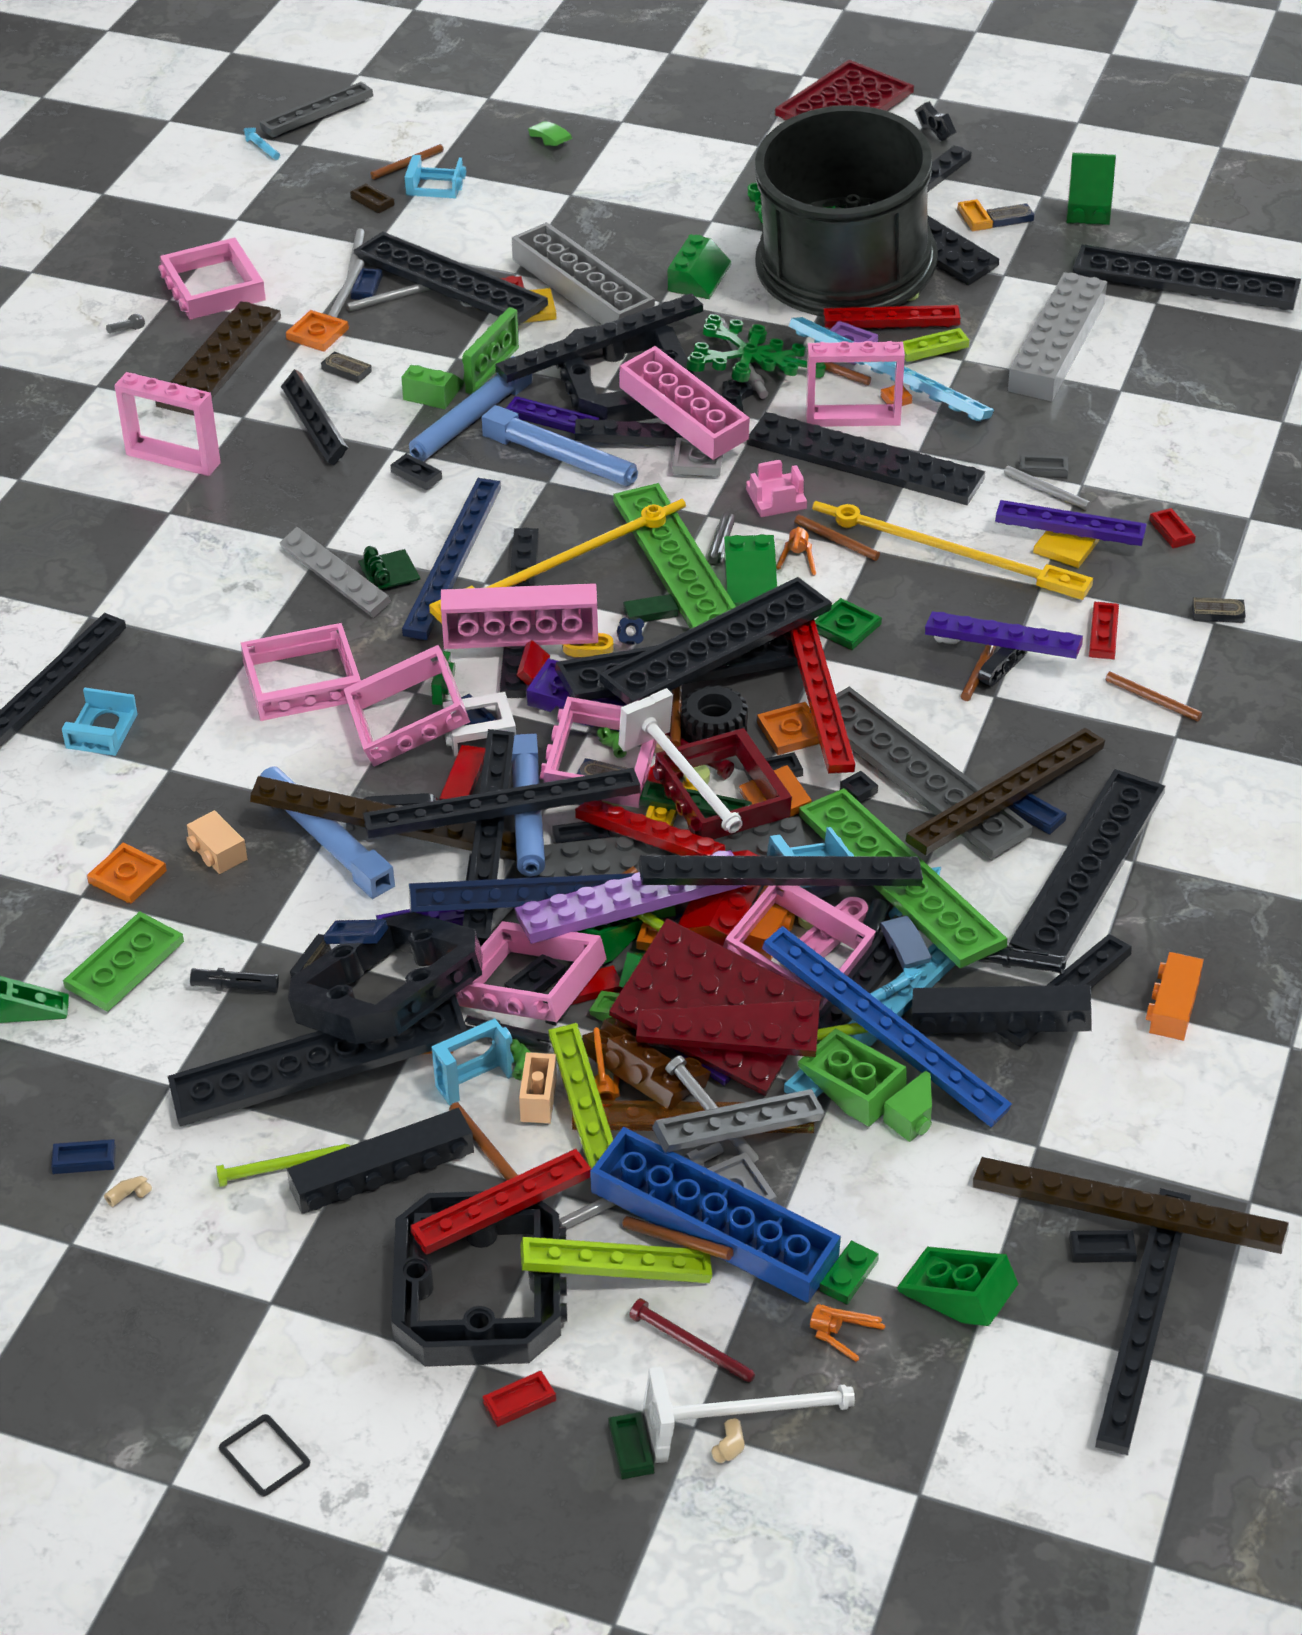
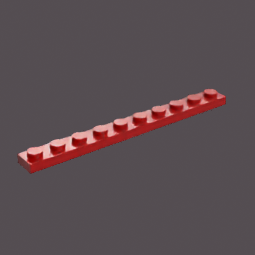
[789,619,856,774]

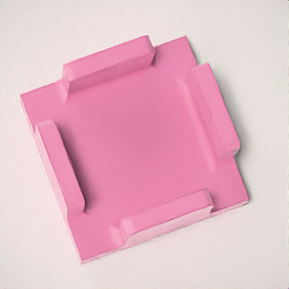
[746,460,807,517]

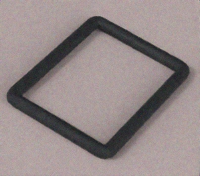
[219,1414,311,1496]

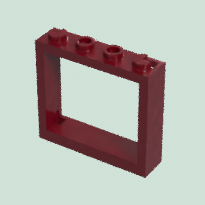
[653,728,792,840]

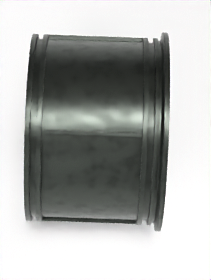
[755,105,937,317]

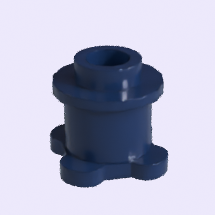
[617,617,644,645]

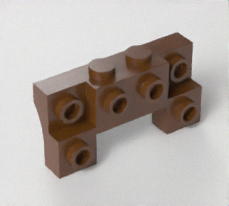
[582,1017,711,1109]

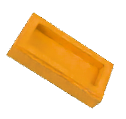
[957,199,993,231]

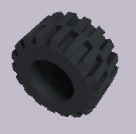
[681,685,748,743]

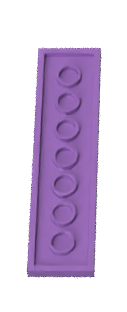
[515,850,743,944]

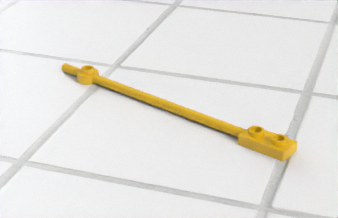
[429,499,686,624]
[812,501,1093,600]

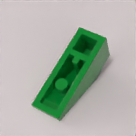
[577,917,643,964]
[0,976,69,1023]

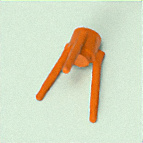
[776,527,816,575]
[593,1027,620,1106]
[810,1304,885,1361]

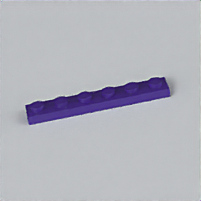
[995,500,1147,546]
[925,611,1083,659]

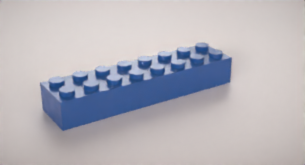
[590,1127,841,1303]

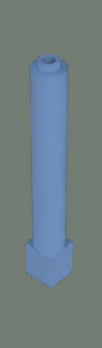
[409,356,532,461]
[482,405,638,486]
[511,734,545,876]
[260,766,395,899]

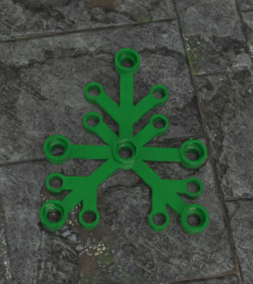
[686,314,826,382]

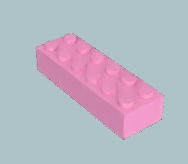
[619,346,750,460]
[441,584,598,649]

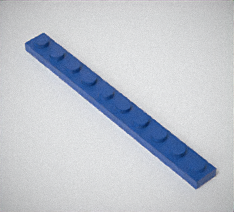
[762,926,1012,1128]

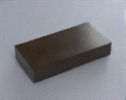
[350,183,395,214]

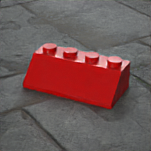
[678,850,761,946]

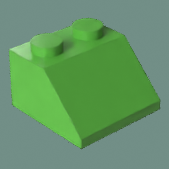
[401,364,464,409]

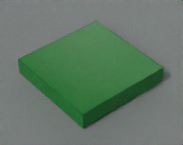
[815,598,882,650]

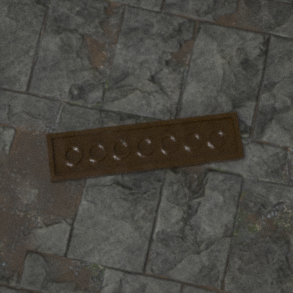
[155,301,281,416]

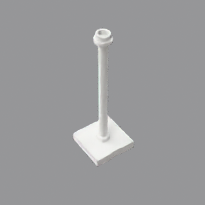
[618,688,742,833]
[642,1367,855,1463]

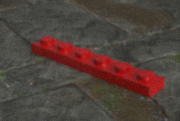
[824,305,961,329]
[575,800,725,856]
[410,1149,592,1255]

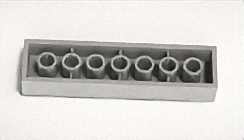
[511,222,655,325]
[1008,272,1107,402]

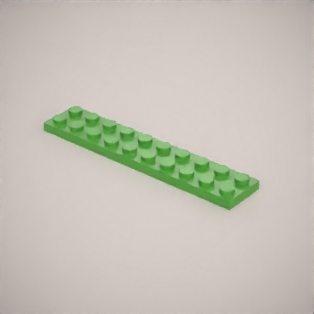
[613,483,736,629]
[799,788,1007,969]

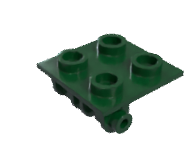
[358,546,421,590]

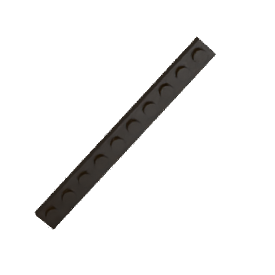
[905,728,1105,856]
[250,776,517,861]
[973,1157,1289,1254]

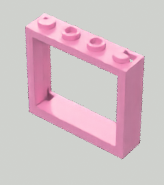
[158,237,266,319]
[806,341,905,427]
[114,372,221,476]
[240,623,361,721]
[344,645,470,767]
[540,697,657,808]
[723,886,876,1010]
[455,921,606,1022]

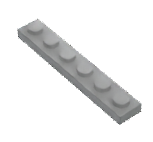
[279,527,391,618]

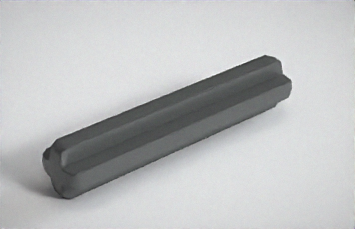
[708,512,735,565]

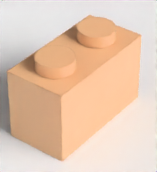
[186,810,248,874]
[519,1052,557,1124]

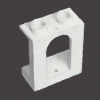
[443,692,516,756]

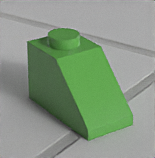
[883,1071,932,1142]

